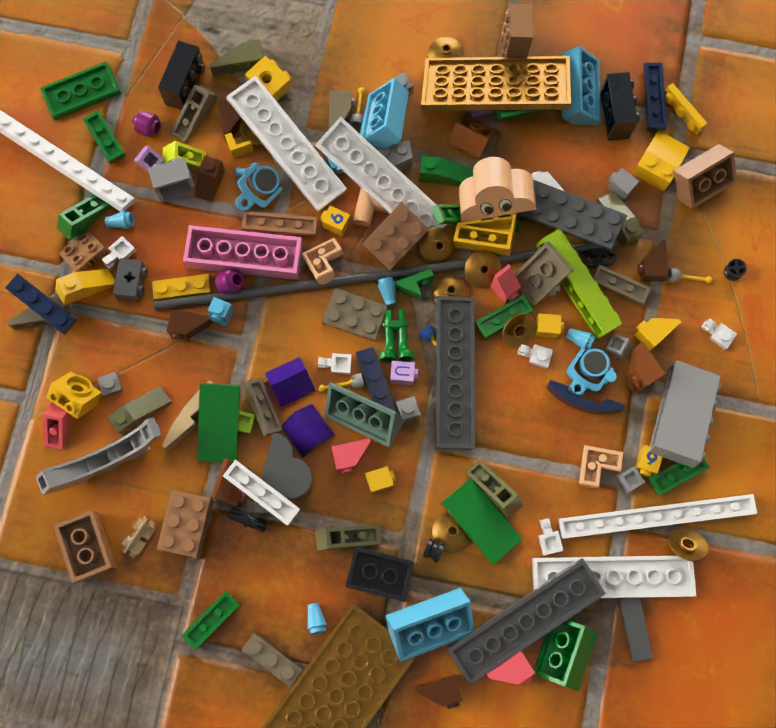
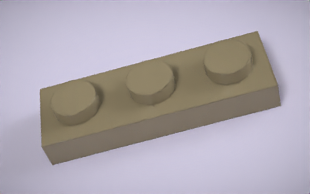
[593,265,651,306]
[242,378,283,437]
[241,632,303,687]

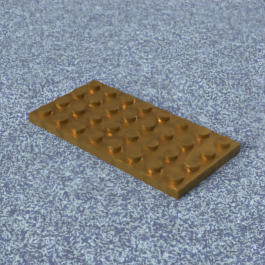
[421,56,571,111]
[262,603,416,728]

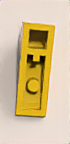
[55,269,115,306]

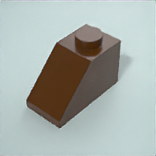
[218,100,242,142]
[195,155,225,202]
[637,240,668,282]
[166,309,212,341]
[415,674,463,709]

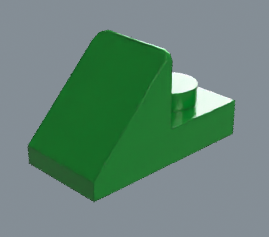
[396,269,434,301]

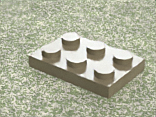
[515,241,574,307]
[322,288,388,342]

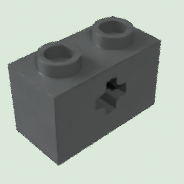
[113,258,148,302]

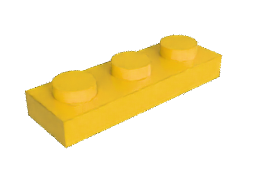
[665,83,707,135]
[152,274,211,301]

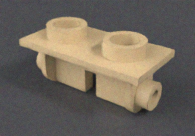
[121,516,157,558]

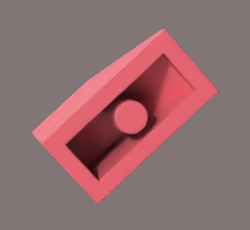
[490,264,521,304]
[43,402,72,450]
[332,438,371,474]
[486,651,535,685]

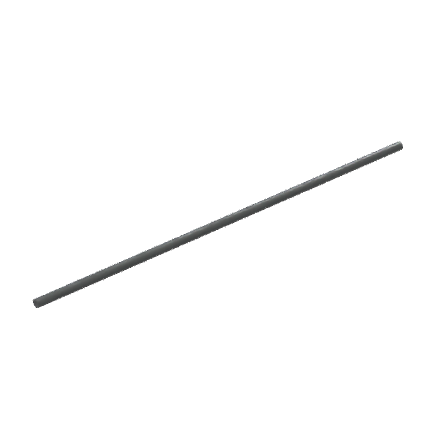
[154,240,618,311]

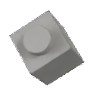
[607,168,639,201]
[395,396,420,424]

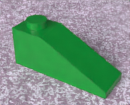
[419,156,473,186]
[57,195,111,240]

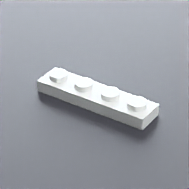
[223,460,301,526]

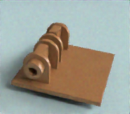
[59,230,107,272]

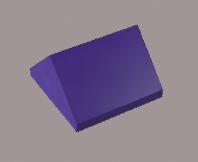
[265,357,316,407]
[281,404,334,458]

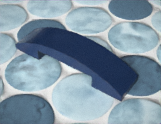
[546,380,625,414]

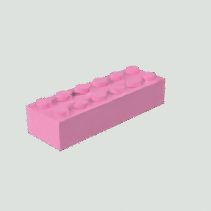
[183,225,303,280]

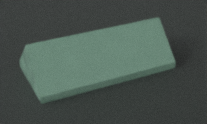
[325,382,404,447]

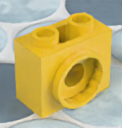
[245,56,292,101]
[46,371,102,419]

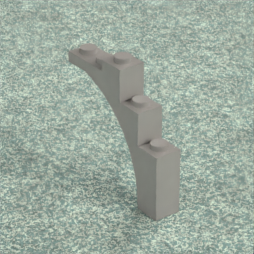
[35,417,161,495]

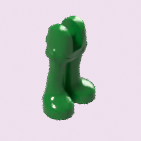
[379,309,415,363]

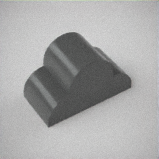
[254,433,314,517]

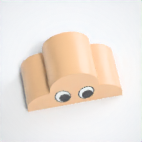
[459,157,536,222]

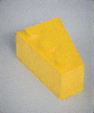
[454,214,517,256]

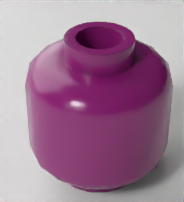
[132,110,161,137]
[215,269,244,294]

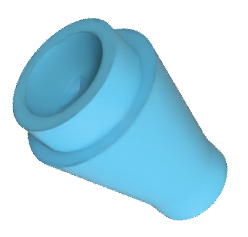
[105,211,135,229]
[377,277,397,306]
[566,328,596,350]
[307,603,327,635]

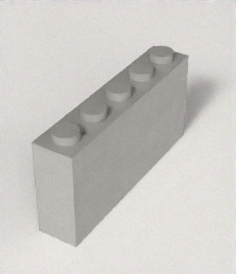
[648,360,721,468]

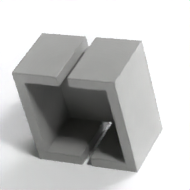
[148,158,195,203]

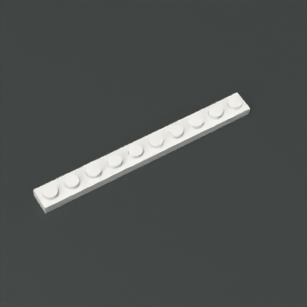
[0,110,134,212]
[558,494,757,539]

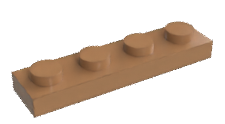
[242,211,318,237]

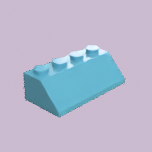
[561,46,601,125]
[360,78,409,148]
[385,588,475,662]

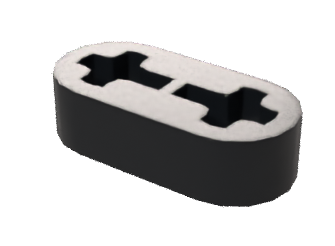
[581,248,618,269]

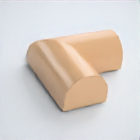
[353,188,388,227]
[302,237,343,285]
[578,445,623,488]

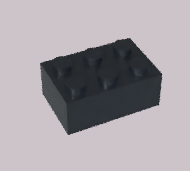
[158,40,205,110]
[600,72,640,141]
[345,547,415,602]

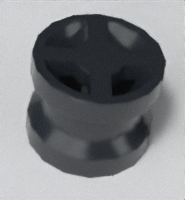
[724,259,747,281]
[423,538,444,562]

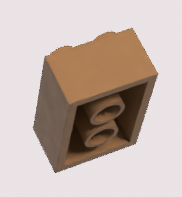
[501,4,533,57]
[674,144,737,209]
[362,202,429,270]
[157,490,214,559]
[53,510,117,584]

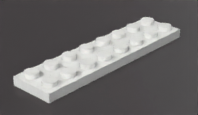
[226,76,347,212]
[315,117,447,240]
[532,556,696,598]

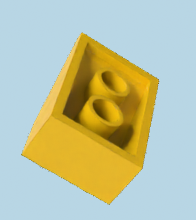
[632,131,690,191]

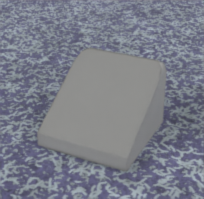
[605,334,633,360]

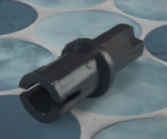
[228,508,268,533]

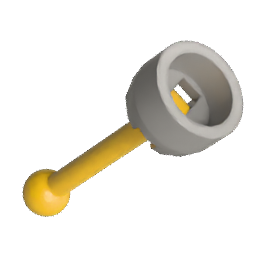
[349,87,365,129]
[666,267,713,284]
[318,373,365,392]

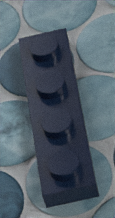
[643,63,667,131]
[5,274,78,335]
[356,346,397,412]

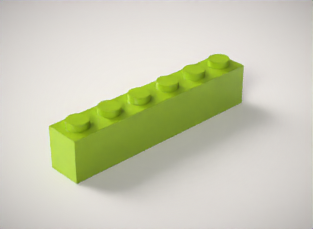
[536,229,623,339]

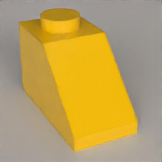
[634,318,681,351]

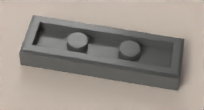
[619,597,653,662]

